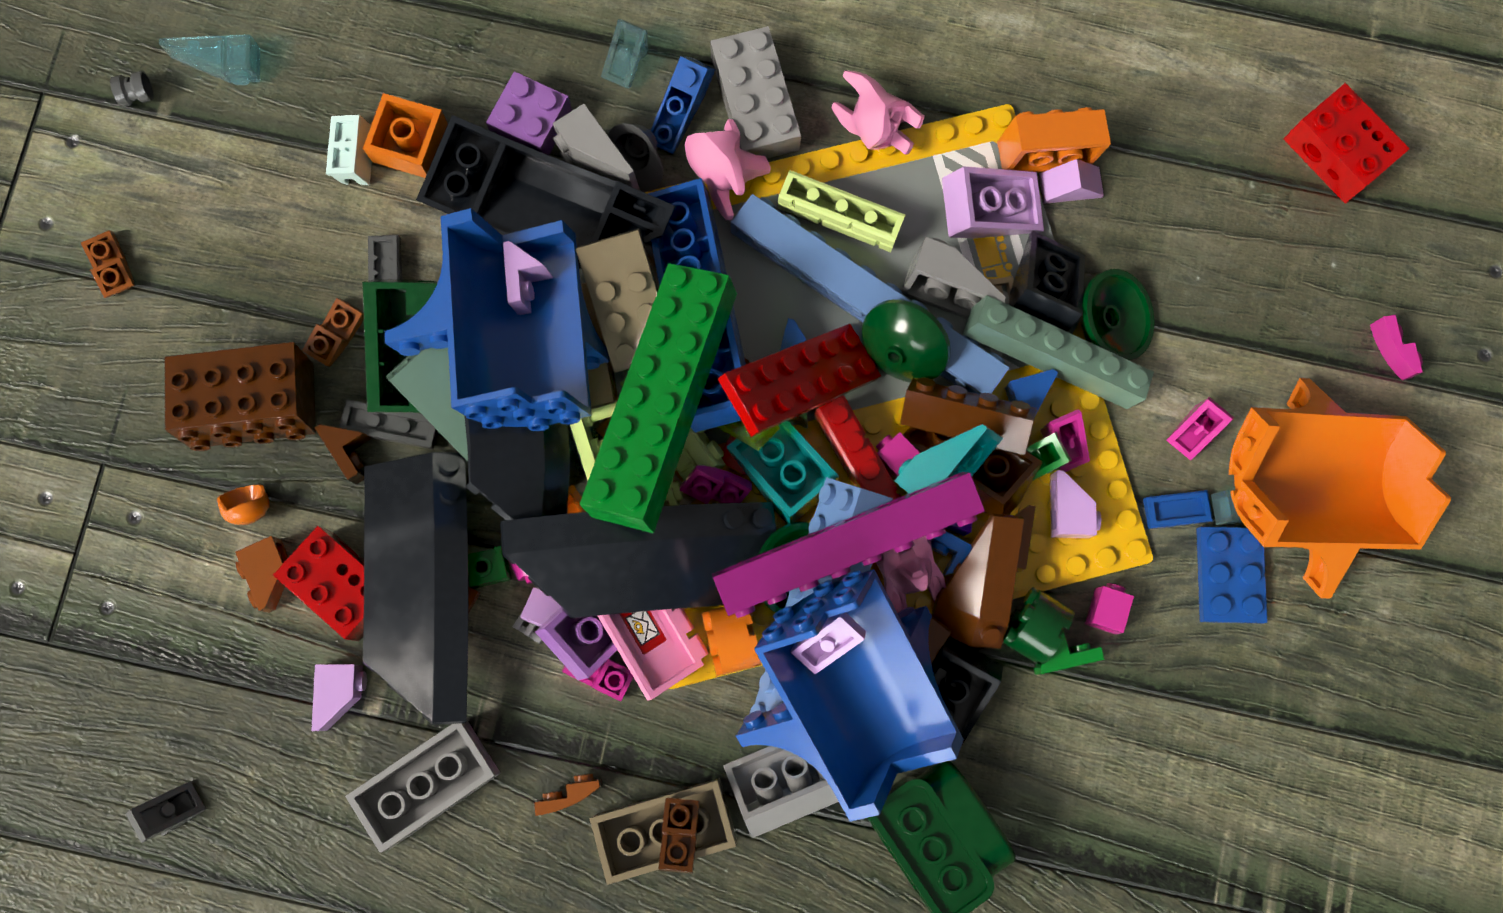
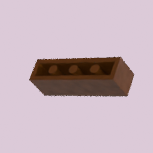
[900,378,1037,455]

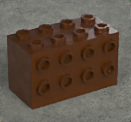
[165,342,316,451]

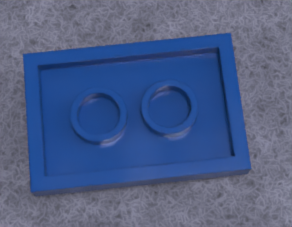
[1196,527,1267,624]

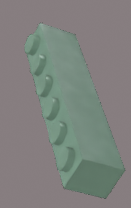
[963,295,1154,409]

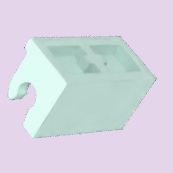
[326,115,372,185]

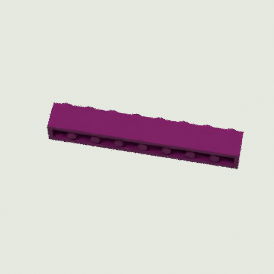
[712,472,985,618]

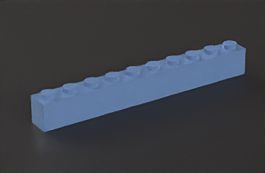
[731,194,1009,394]

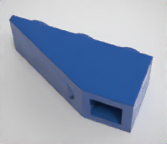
[651,56,716,154]

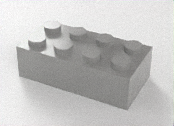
[710,26,801,159]
[345,721,501,853]

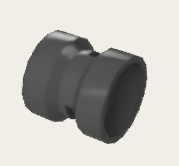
[110,70,154,107]

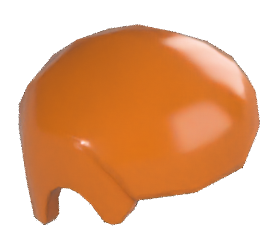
[217,484,270,525]

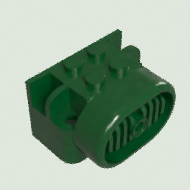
[362,279,438,413]
[867,761,1016,913]

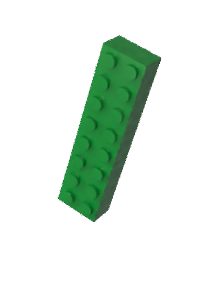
[580,263,737,533]

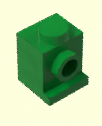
[468,546,512,588]

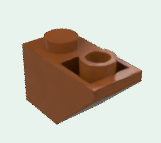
[235,536,289,613]

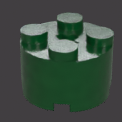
[1003,587,1075,665]

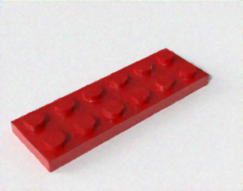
[718,323,881,437]

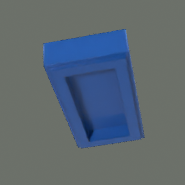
[1143,490,1213,529]

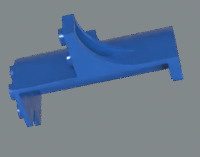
[385,208,610,431]
[736,569,964,822]

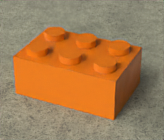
[997,107,1111,173]

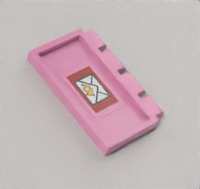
[598,608,709,701]

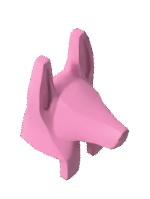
[831,70,924,155]
[685,119,771,220]
[876,536,946,613]

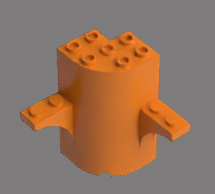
[1229,378,1451,598]

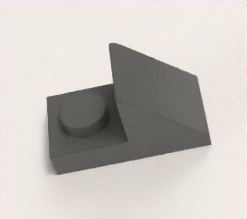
[126,781,206,843]

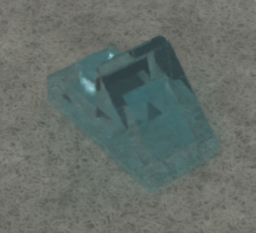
[601,19,648,89]

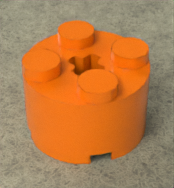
[701,607,761,676]

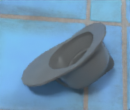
[608,123,663,192]

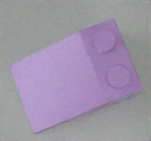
[942,166,1044,239]

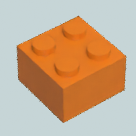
[363,93,448,178]

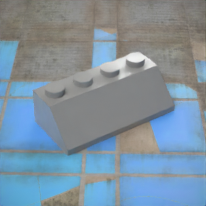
[723,746,839,838]

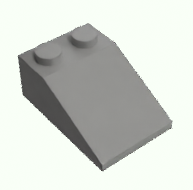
[553,104,639,190]
[901,237,1006,319]

